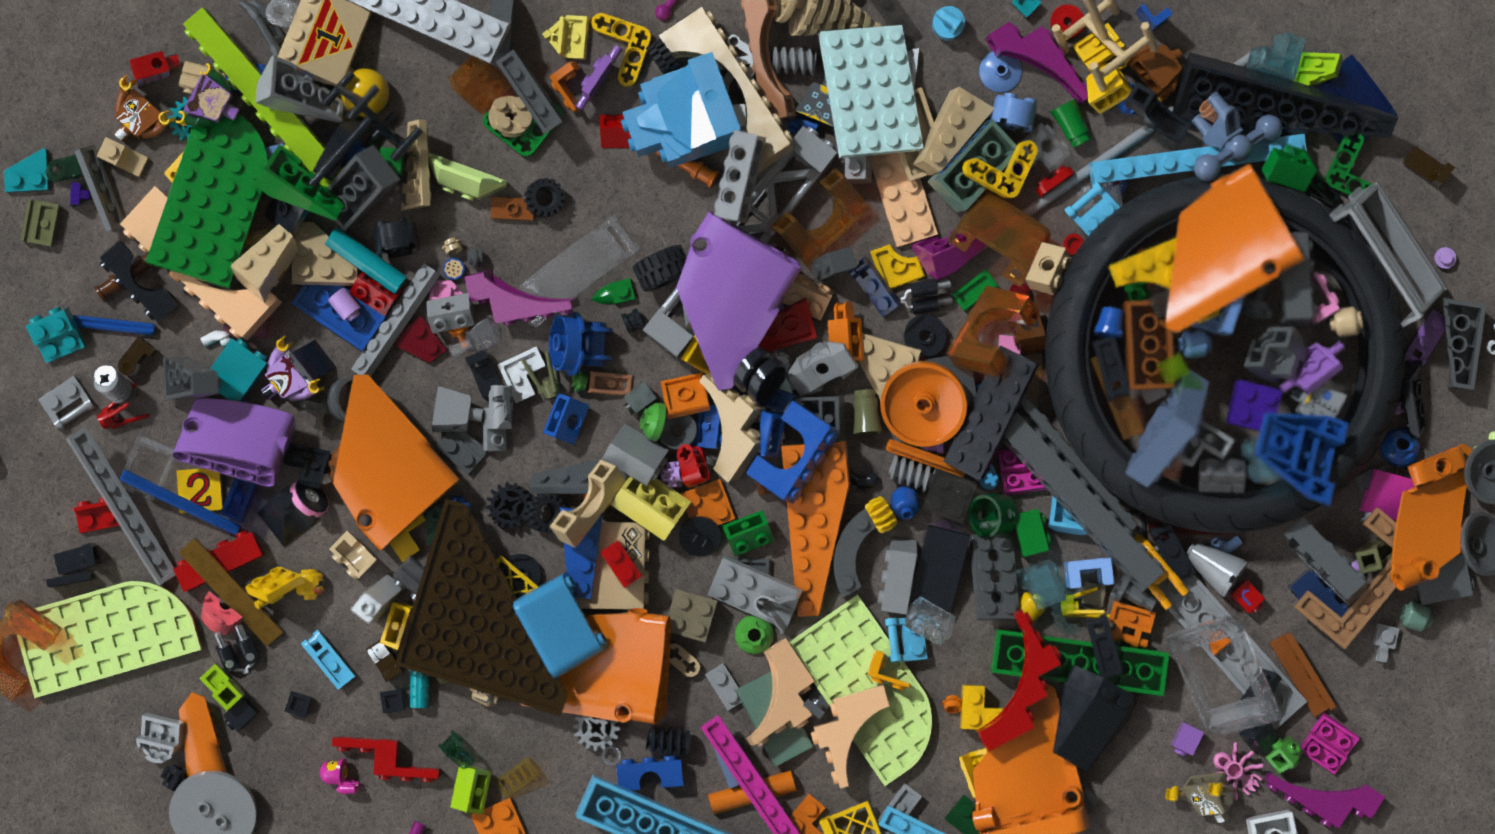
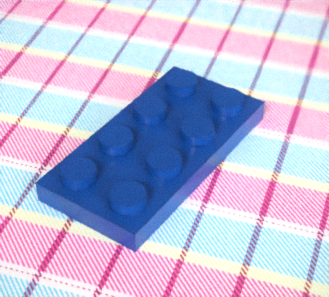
[292,285,387,352]

